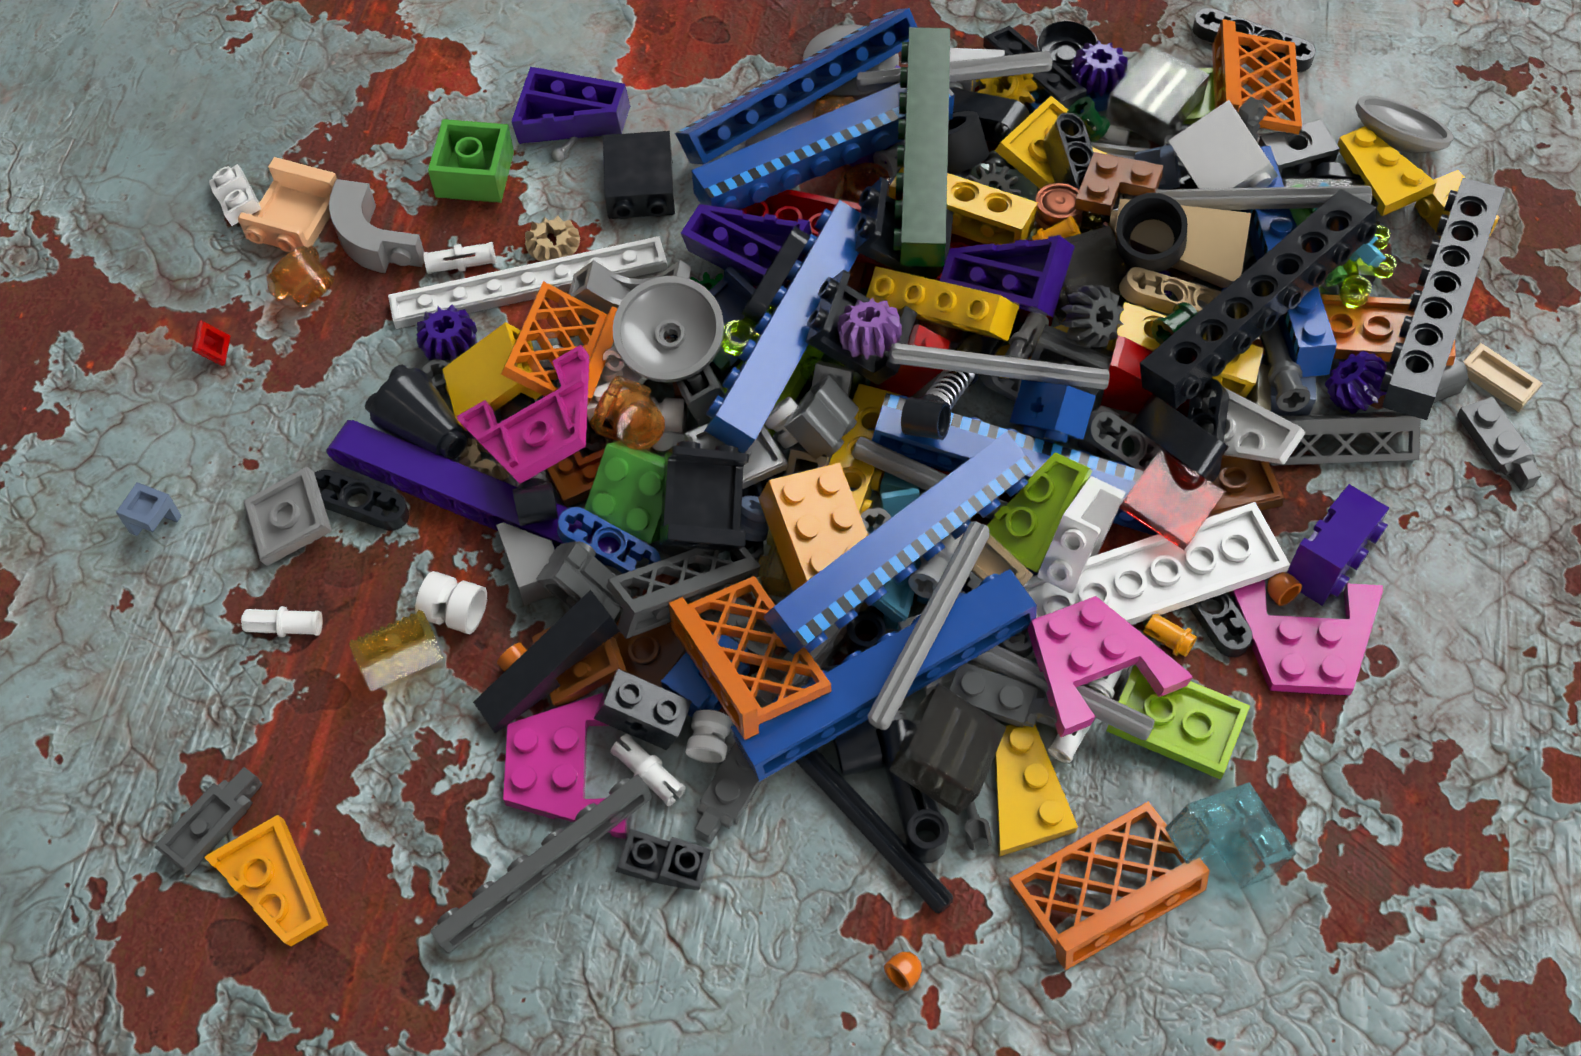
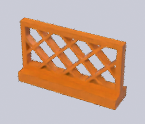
[1212,19,1302,135]
[501,281,618,405]
[669,576,832,740]
[1009,801,1210,971]

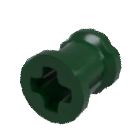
[1067,97,1110,142]
[1151,302,1198,344]

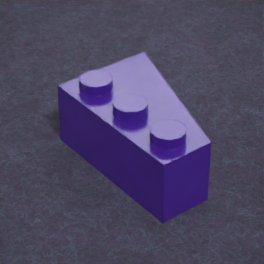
[511,66,631,144]
[681,204,812,286]
[940,235,1075,317]
[1286,484,1389,606]

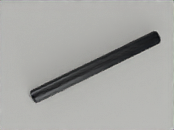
[796,749,953,914]

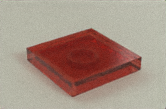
[1119,449,1225,550]

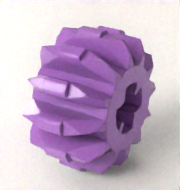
[838,297,902,360]

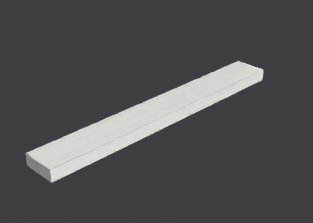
[388,236,668,329]

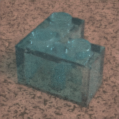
[1165,782,1296,889]

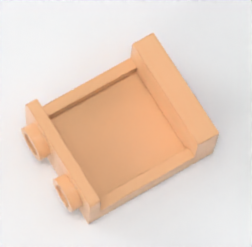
[238,157,337,255]

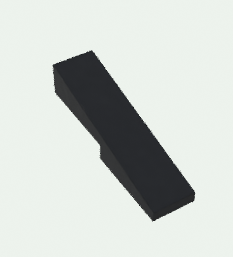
[473,590,620,733]

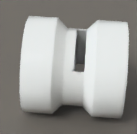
[765,397,798,449]
[686,710,732,763]

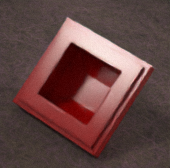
[192,320,231,366]

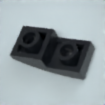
[615,829,711,891]

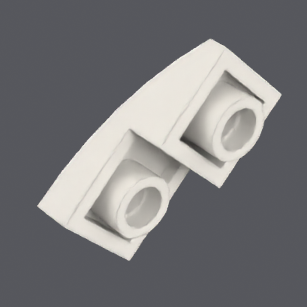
[209,164,261,226]

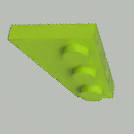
[987,452,1092,573]

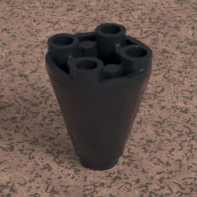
[365,364,468,460]

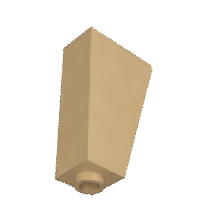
[1109,198,1251,288]

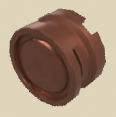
[1034,183,1083,230]

